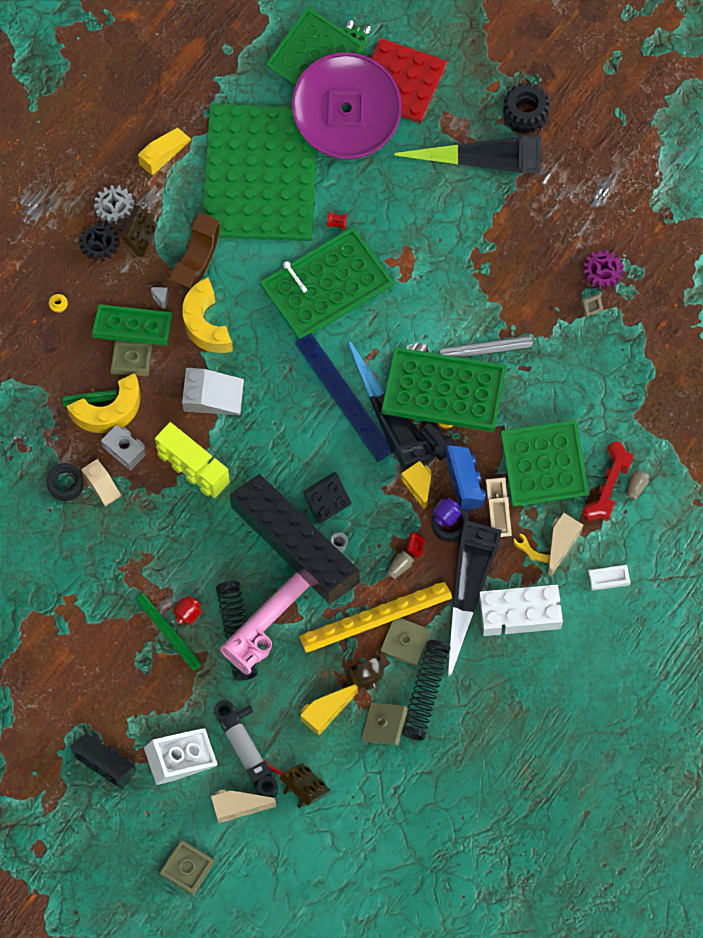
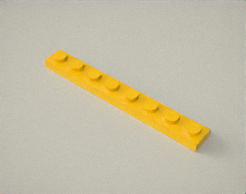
[299,582,452,653]

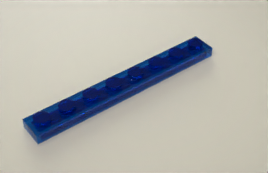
[295,333,393,463]

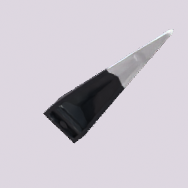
[448,520,502,676]

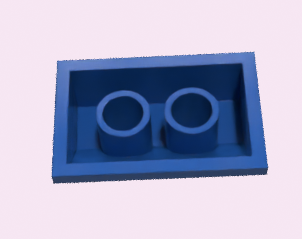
[446,445,486,511]

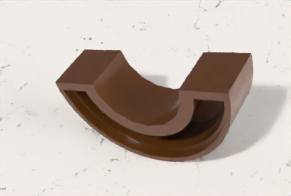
[168,212,220,289]

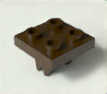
[116,205,157,257]
[279,763,330,809]

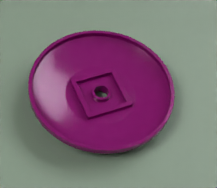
[292,53,402,159]

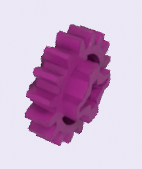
[583,250,624,290]

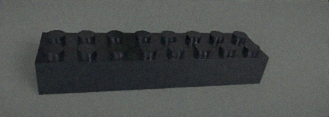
[230,473,360,605]

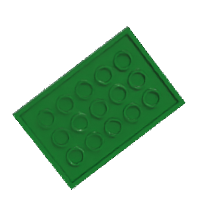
[260,226,394,342]
[382,347,507,433]

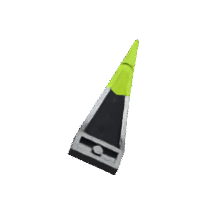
[394,136,541,173]

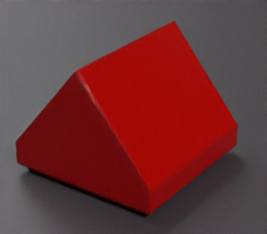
[405,532,425,558]

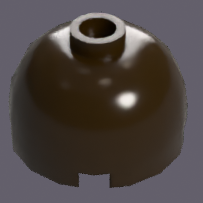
[344,656,385,691]

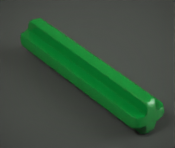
[62,390,118,407]

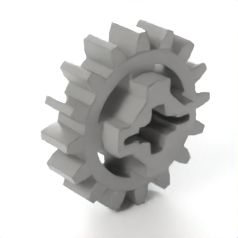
[94,185,134,225]

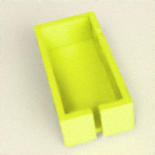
[155,422,230,499]

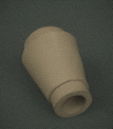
[626,470,650,500]
[386,551,414,580]

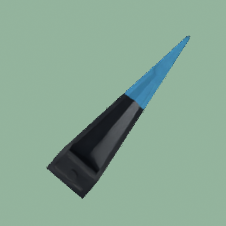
[347,341,436,468]

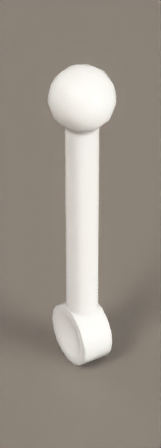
[283,261,307,293]

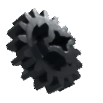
[79,222,120,262]

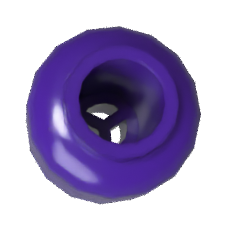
[432,498,461,527]

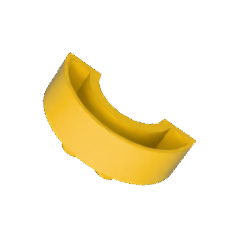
[182,277,233,353]
[66,373,141,433]

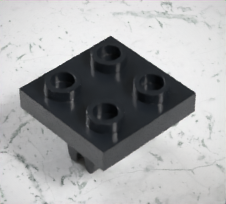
[303,471,352,524]

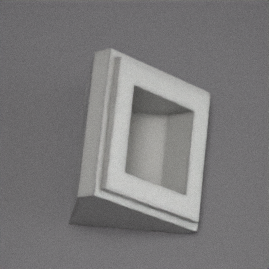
[151,287,169,310]

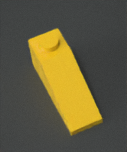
[138,128,191,176]
[300,684,358,736]

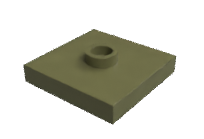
[111,340,153,376]
[380,618,431,666]
[361,703,408,746]
[159,840,215,896]

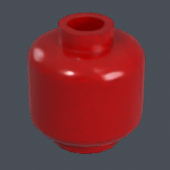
[173,595,202,625]

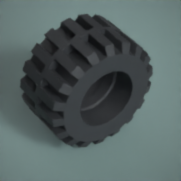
[503,83,550,134]

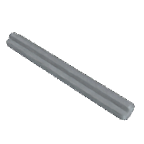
[440,336,533,357]

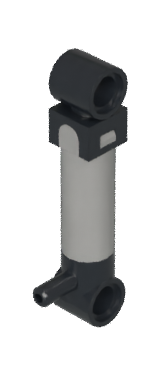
[214,700,278,798]

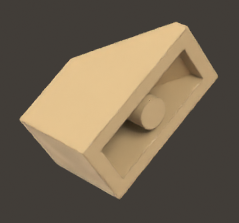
[82,459,121,507]

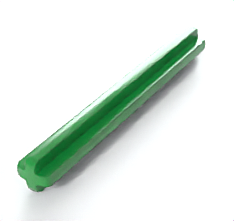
[136,593,201,671]

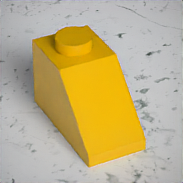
[401,461,432,509]

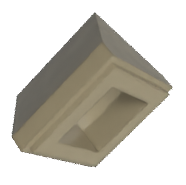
[580,293,604,317]

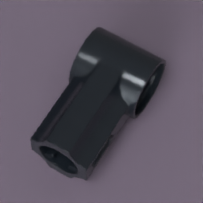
[420,422,456,461]

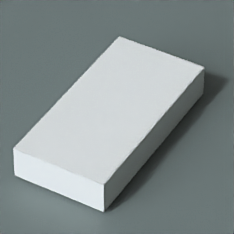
[588,565,630,591]

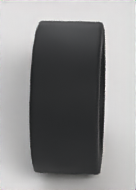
[46,463,84,502]
[431,507,468,543]

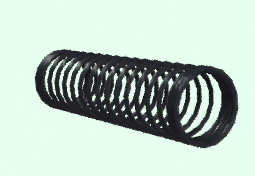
[215,580,258,681]
[401,640,451,741]

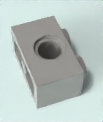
[101,425,146,471]

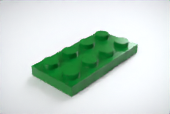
[92,304,173,346]

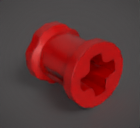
[327,211,347,230]

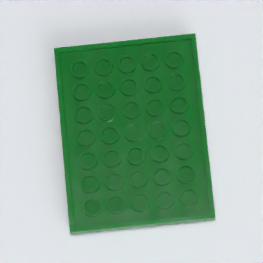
[203,104,317,241]

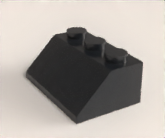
[70,733,136,790]

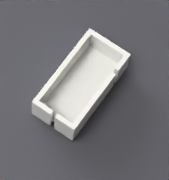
[479,585,563,636]

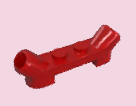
[582,441,634,522]

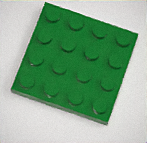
[266,6,366,86]
[500,420,589,507]

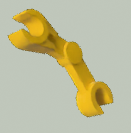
[513,534,550,565]

